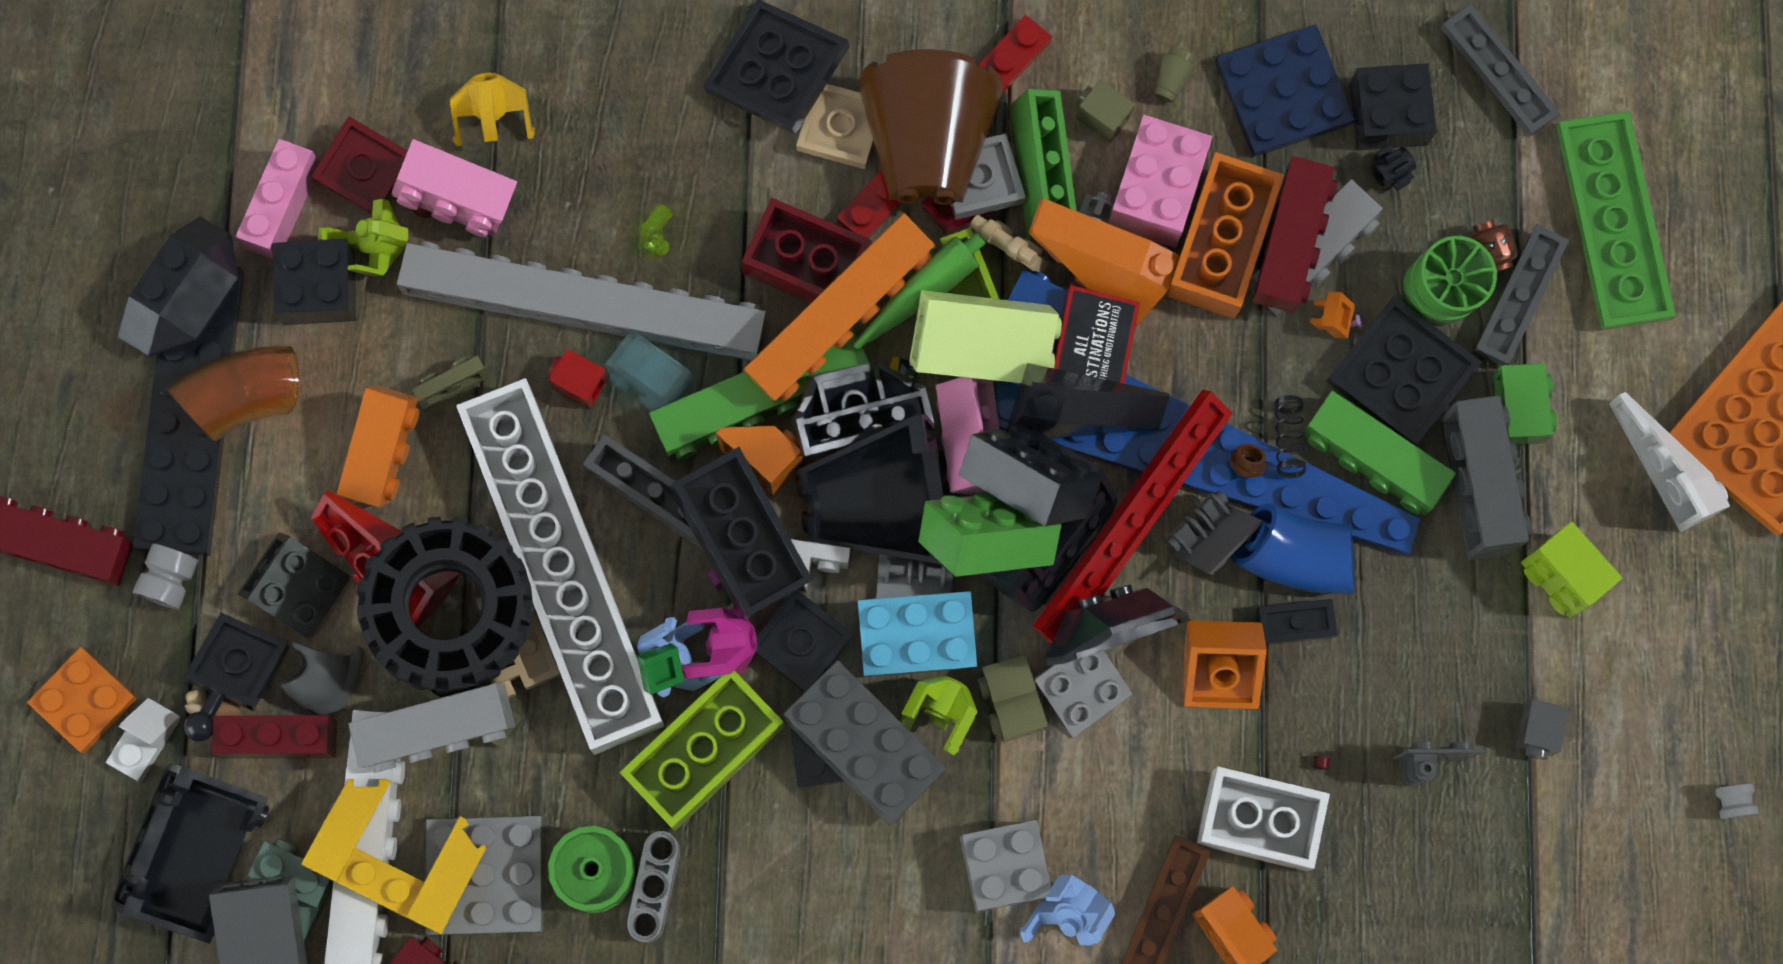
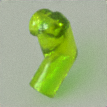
[641,203,673,258]

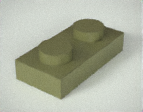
[412,356,489,410]

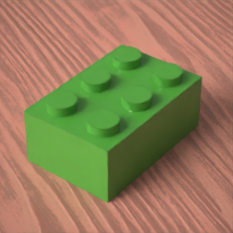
[919,492,1061,577]

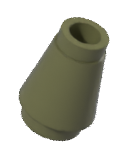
[1153,46,1197,103]

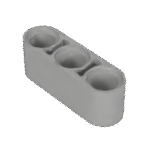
[627,831,680,943]

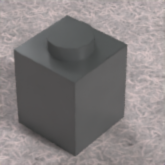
[1515,699,1569,760]

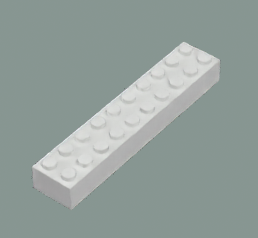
[456,378,665,755]

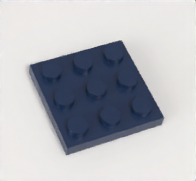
[1215,24,1355,157]

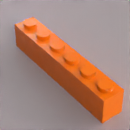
[742,213,935,402]

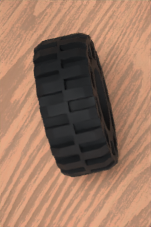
[357,516,533,694]

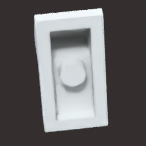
[791,539,850,592]
[106,698,182,783]

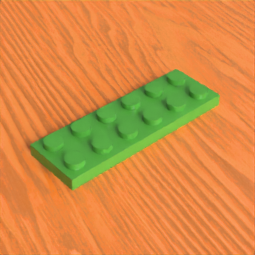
[1556,111,1676,331]

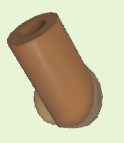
[185,690,240,716]

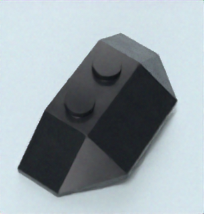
[118,216,239,357]
[793,361,934,457]
[1045,584,1191,666]

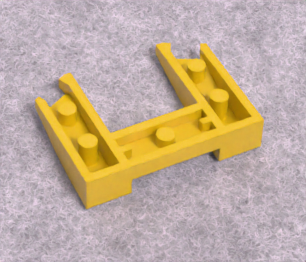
[301,779,486,935]

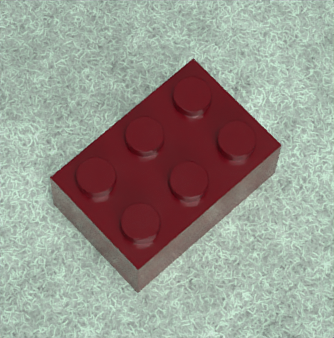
[741,197,872,303]

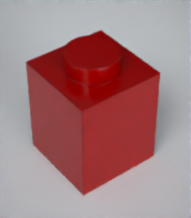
[548,349,609,409]

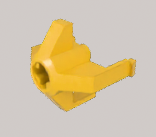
[450,72,535,147]

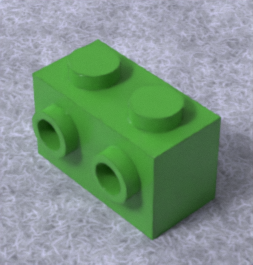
[1493,363,1557,445]

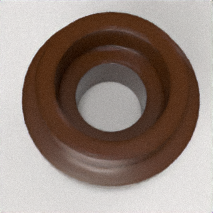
[1229,444,1267,478]

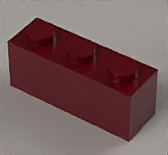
[212,715,337,759]

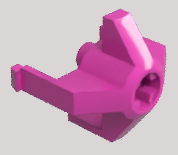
[681,607,757,680]

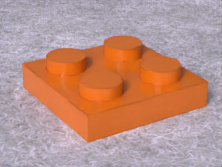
[27,647,138,754]

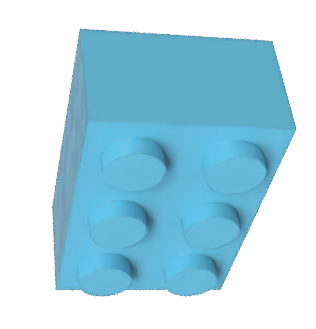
[858,591,977,677]

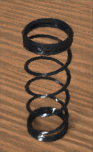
[1274,395,1306,478]

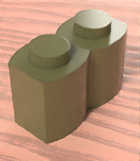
[977,655,1048,743]

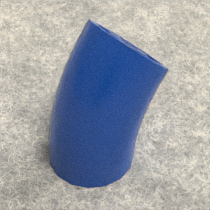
[1231,503,1354,594]

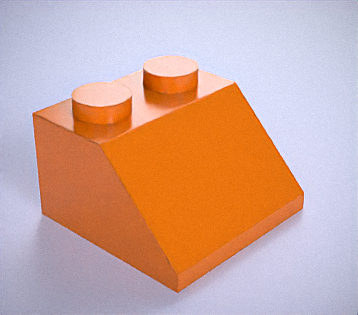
[716,426,803,498]
[1183,620,1267,709]
[1191,886,1278,964]

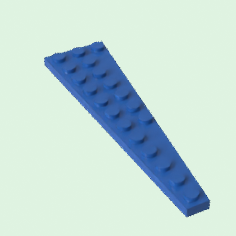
[995,339,1420,556]

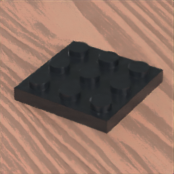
[703,0,850,135]
[1326,296,1481,446]

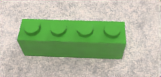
[1010,89,1077,241]
[1304,391,1456,516]

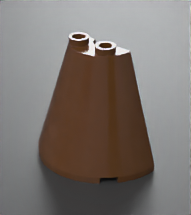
[859,49,1003,205]

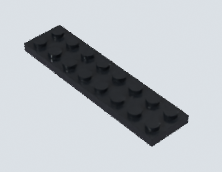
[133,267,244,556]

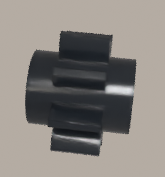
[1371,144,1416,191]

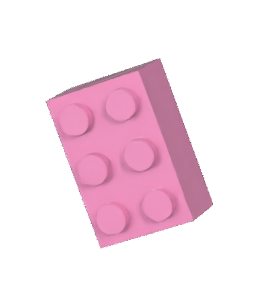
[1108,115,1213,248]
[391,139,518,238]

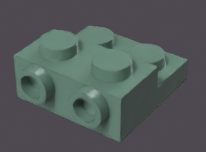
[247,838,334,944]

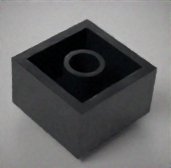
[1349,63,1437,150]
[273,239,357,325]

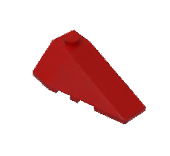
[311,491,461,628]

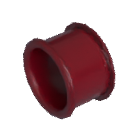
[1313,756,1331,770]

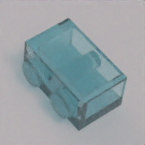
[605,329,693,411]

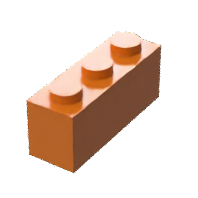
[337,385,419,508]

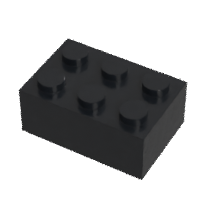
[958,425,1103,526]

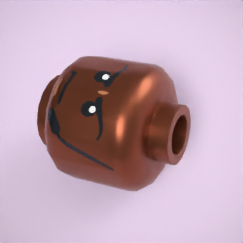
[1468,220,1518,272]

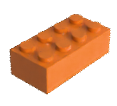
[1166,152,1284,319]

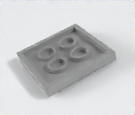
[426,816,543,936]

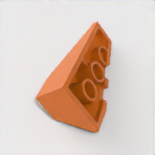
[1029,199,1180,326]

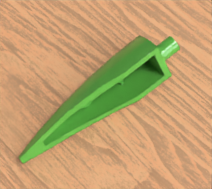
[853,233,986,349]

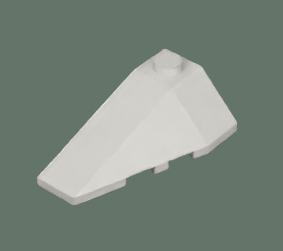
[1609,392,1730,532]

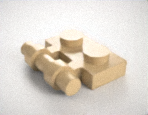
[970,215,1051,274]
[490,607,561,699]

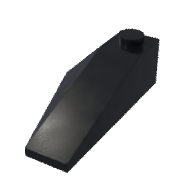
[1007,363,1170,438]

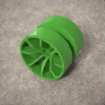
[1403,236,1497,326]

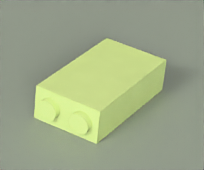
[909,290,1062,383]

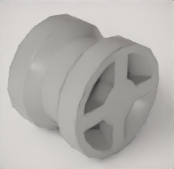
[1715,783,1759,819]

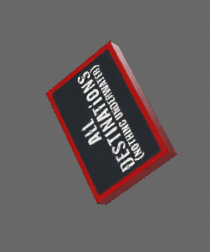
[1054,285,1140,383]

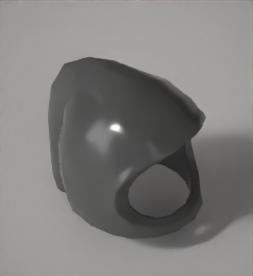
[280,642,364,715]

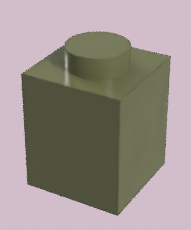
[1076,79,1135,143]

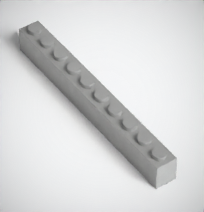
[397,241,767,361]

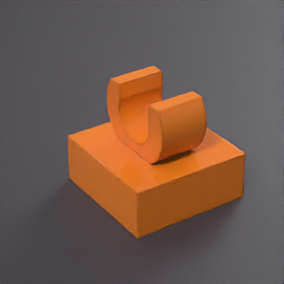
[1310,291,1355,339]

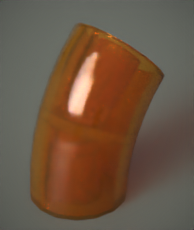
[166,345,299,442]

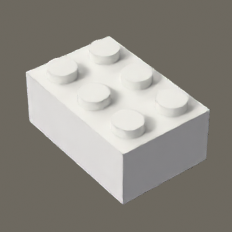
[1196,767,1330,872]

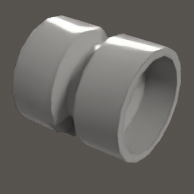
[132,544,199,610]

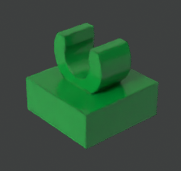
[637,643,684,695]

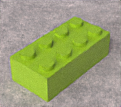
[619,670,785,831]

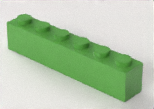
[649,326,869,461]

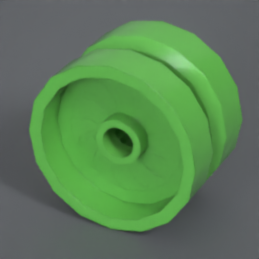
[548,826,637,914]

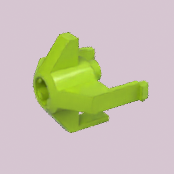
[318,199,408,277]
[900,676,977,756]

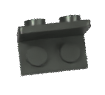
[237,532,350,638]

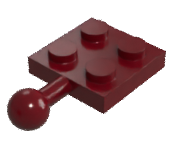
[311,116,432,218]

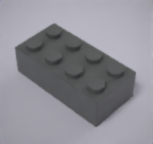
[1440,395,1532,561]
[783,660,946,826]

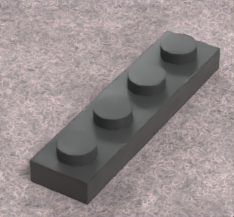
[1440,4,1560,137]
[1473,224,1569,366]

